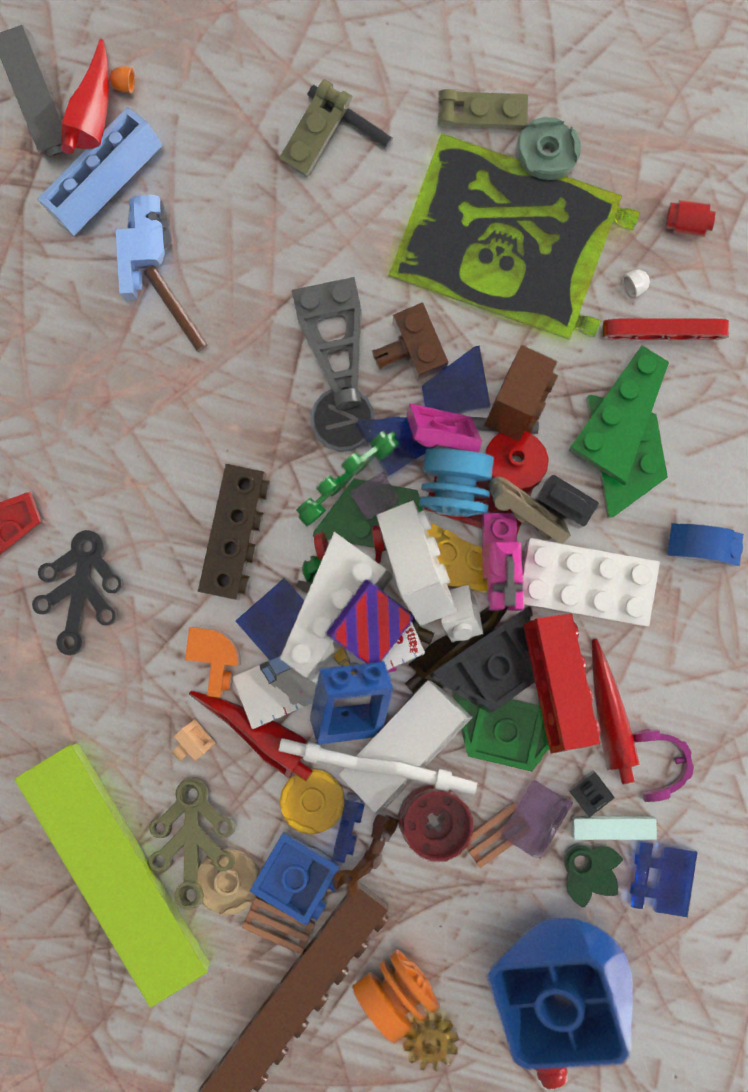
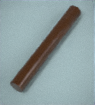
[144,265,208,352]

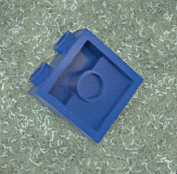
[250,832,342,926]

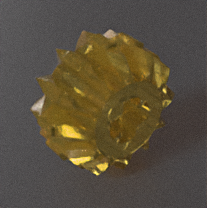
[403,1012,459,1072]

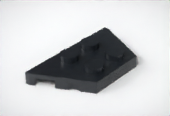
[429,606,535,713]

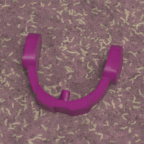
[632,729,694,802]

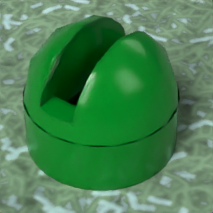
[302,556,322,583]

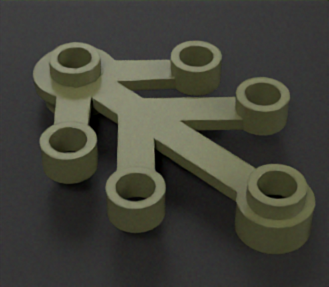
[149,778,235,910]

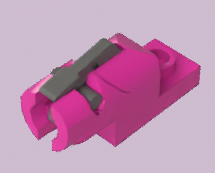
[482,513,524,611]

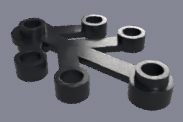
[32,530,123,655]

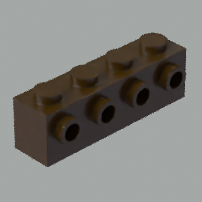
[198,464,270,600]

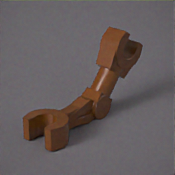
[333,814,398,897]

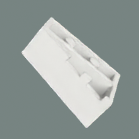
[376,500,457,626]

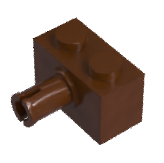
[371,302,448,381]

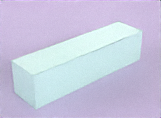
[571,816,657,840]

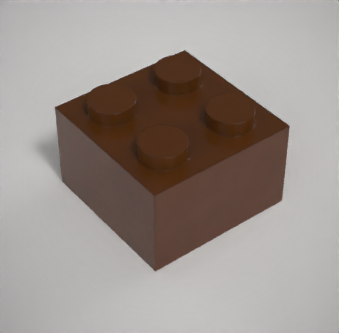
[484,345,558,441]

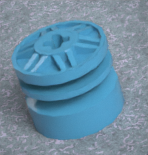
[419,448,494,517]

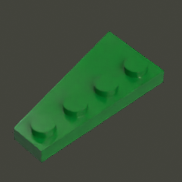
[569,345,669,486]

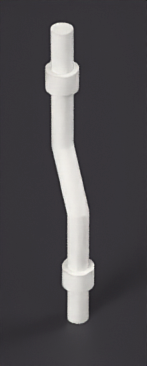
[279,738,477,795]

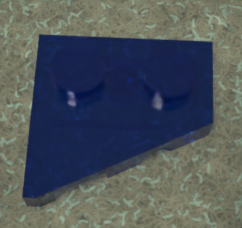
[421,345,490,414]
[355,416,439,476]
[332,791,365,863]

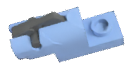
[115,195,173,301]

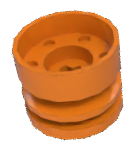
[352,950,440,1044]

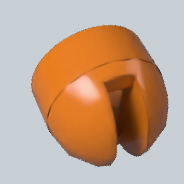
[109,66,135,94]

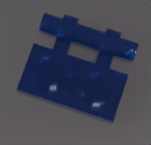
[629,841,698,918]

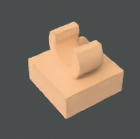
[172,719,216,761]

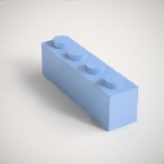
[37,107,163,236]

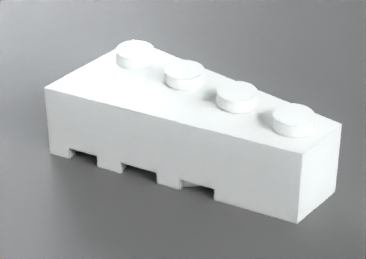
[280,532,393,683]

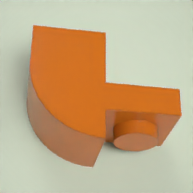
[185,627,241,698]

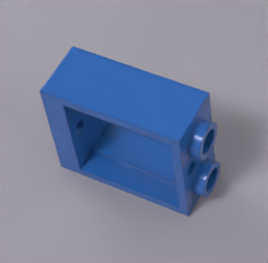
[310,662,393,745]

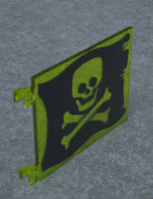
[389,133,640,340]

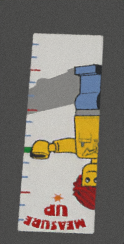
[233,601,425,729]

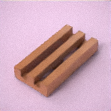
[466,802,533,868]
[242,896,315,955]

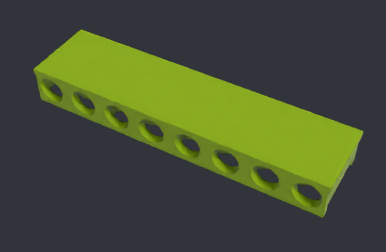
[14,743,210,1008]

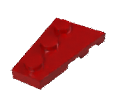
[0,491,42,555]

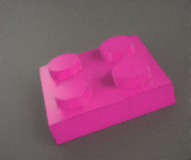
[406,403,482,453]

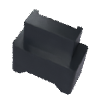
[535,475,599,528]

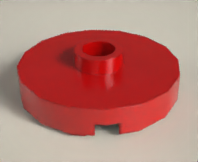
[484,431,549,492]

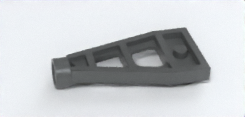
[292,277,362,410]

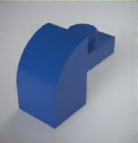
[668,523,744,566]

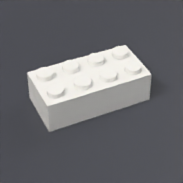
[522,538,660,627]

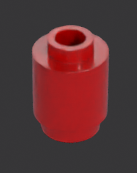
[666,200,716,237]

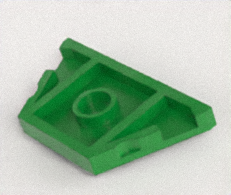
[586,395,668,518]
[313,478,423,550]
[452,691,549,772]

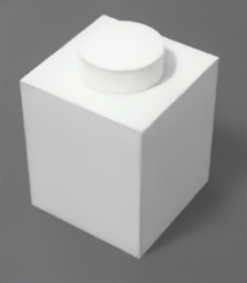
[441,584,483,642]

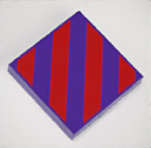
[325,579,414,664]

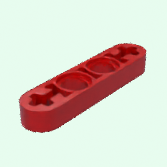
[603,318,729,340]

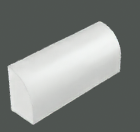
[339,680,472,813]

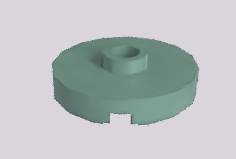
[516,117,581,180]

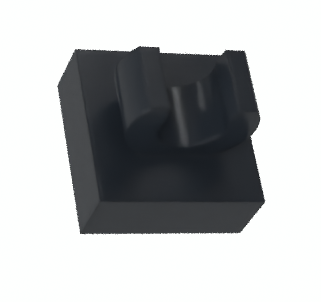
[568,770,615,818]

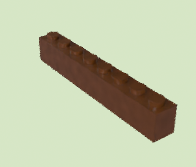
[197,882,389,1092]

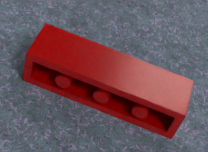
[523,613,600,754]

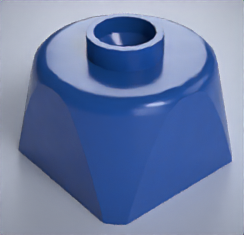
[487,918,633,1069]

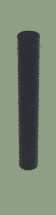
[307,84,393,148]

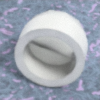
[622,269,650,298]

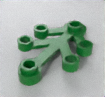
[296,431,400,527]

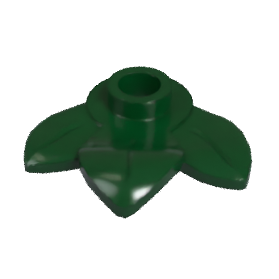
[564,845,623,908]

